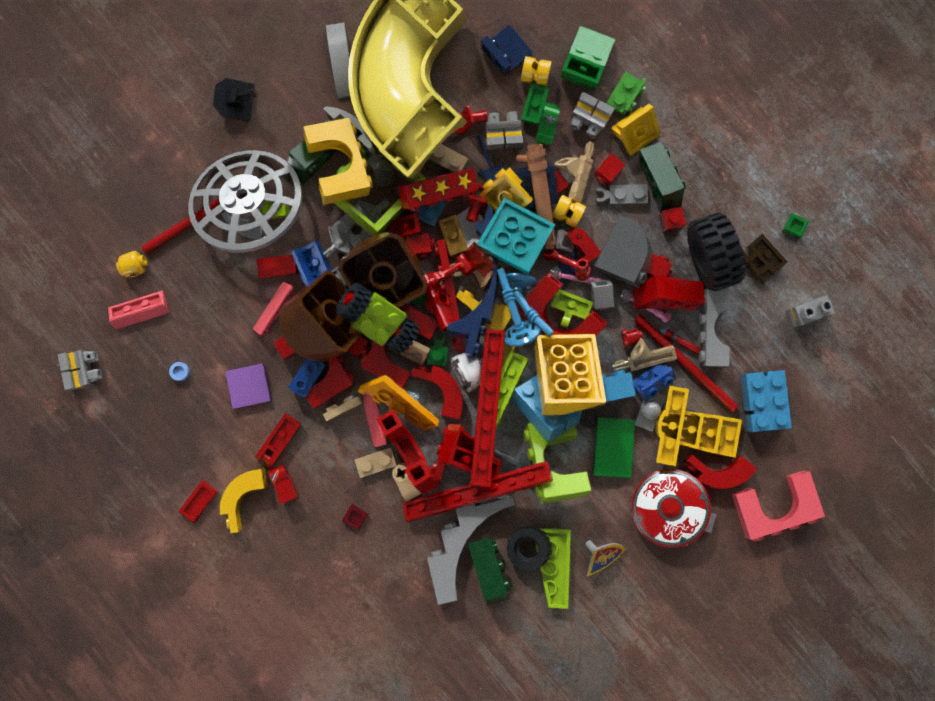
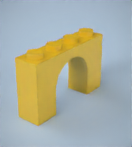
[304,118,373,205]

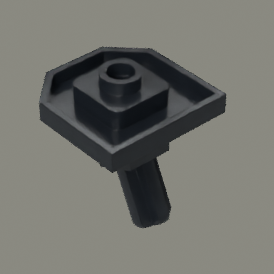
[213,78,256,122]

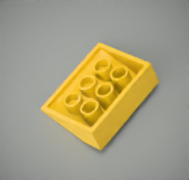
[534,334,606,415]

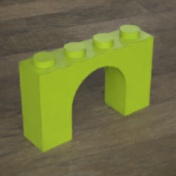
[523,420,591,504]

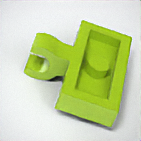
[550,289,593,328]

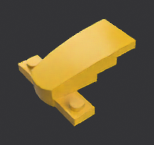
[655,386,742,466]

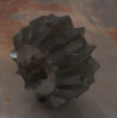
[366,153,395,188]

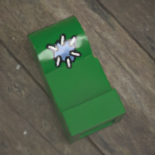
[535,105,560,145]

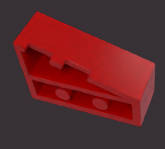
[633,275,705,311]
[437,424,502,477]

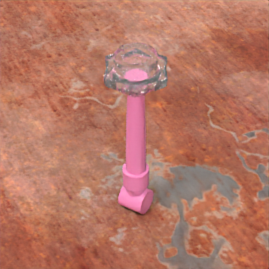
[549,265,604,285]
[619,287,672,323]

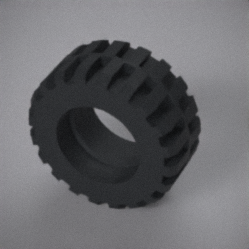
[687,213,746,291]

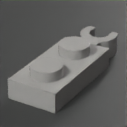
[596,184,648,205]

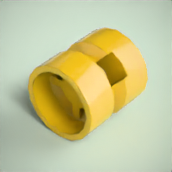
[520,56,551,86]
[552,195,586,228]

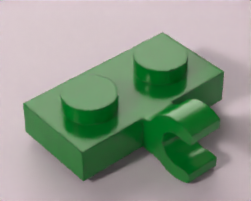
[521,83,558,126]

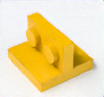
[611,104,661,156]

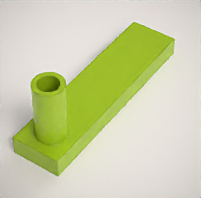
[496,351,529,430]

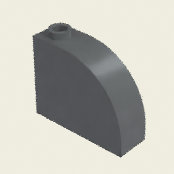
[594,216,652,288]

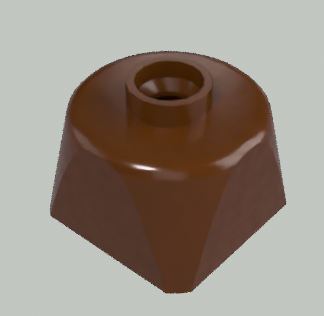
[338,233,427,308]
[279,270,362,362]

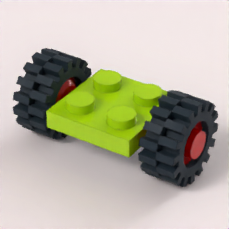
[336,283,419,354]

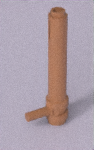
[516,144,556,249]

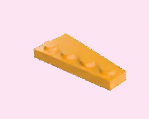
[358,375,440,431]

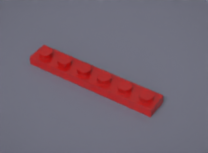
[434,239,465,354]

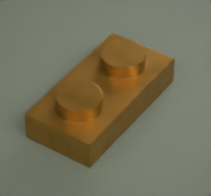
[438,215,469,257]

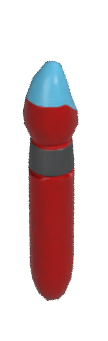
[660,328,701,354]

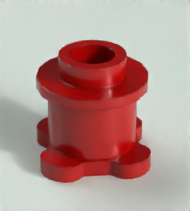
[621,327,644,349]

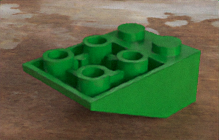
[560,26,615,91]

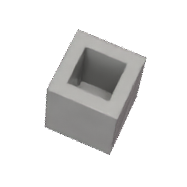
[590,279,614,310]

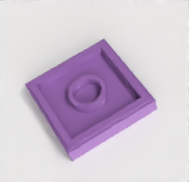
[225,363,272,409]

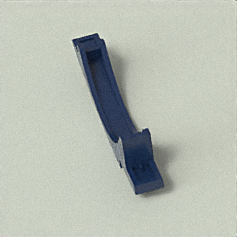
[447,206,499,359]

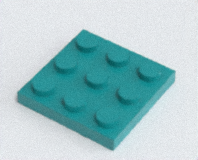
[476,198,555,275]

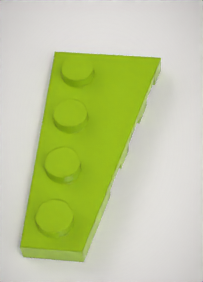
[535,527,571,609]

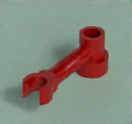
[543,248,591,281]
[429,254,477,286]

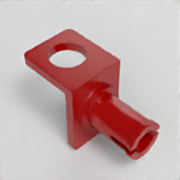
[452,106,488,134]
[466,183,487,223]

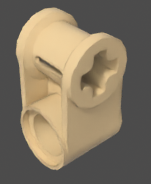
[392,463,422,502]

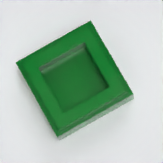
[782,213,809,239]

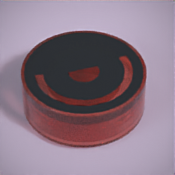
[579,409,599,428]

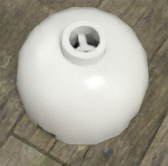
[450,353,482,392]

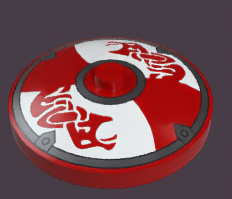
[632,469,711,548]

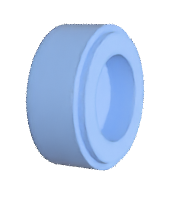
[169,362,190,381]

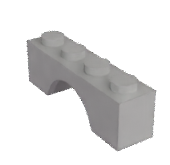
[699,289,730,367]

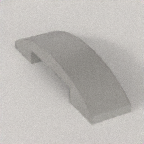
[326,23,350,99]
[323,107,378,160]

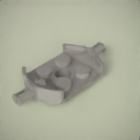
[323,198,390,259]

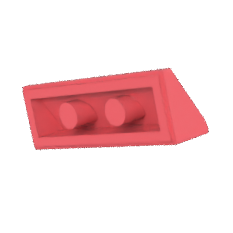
[253,282,295,336]
[108,290,169,329]
[361,393,388,447]

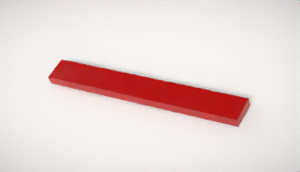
[470,329,505,488]
[402,461,553,523]

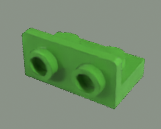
[606,72,646,117]

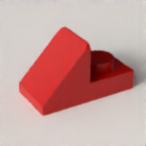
[389,213,421,238]

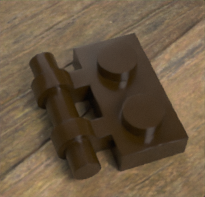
[743,234,788,284]

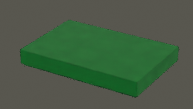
[592,417,635,478]

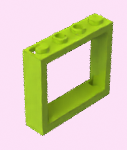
[334,143,426,235]

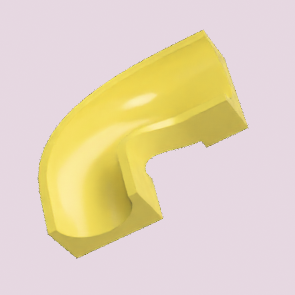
[348,0,468,180]

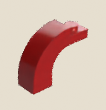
[410,366,463,419]
[684,454,757,489]

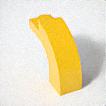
[220,468,268,533]

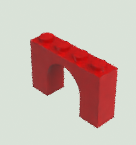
[517,273,607,337]
[360,304,439,389]
[274,336,355,409]
[376,409,441,495]

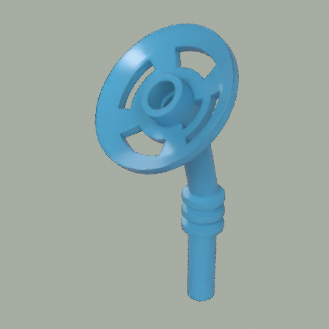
[497,268,541,347]
[498,273,554,337]

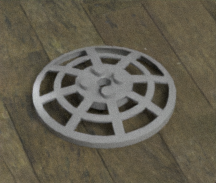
[188,150,303,253]

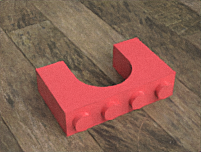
[731,470,825,542]

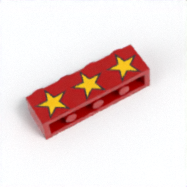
[397,168,478,212]

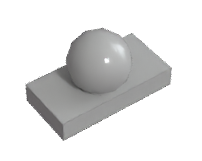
[635,393,666,432]

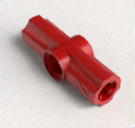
[424,272,455,331]

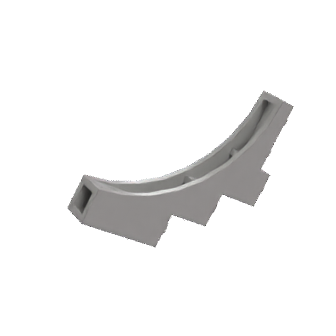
[427,494,515,605]

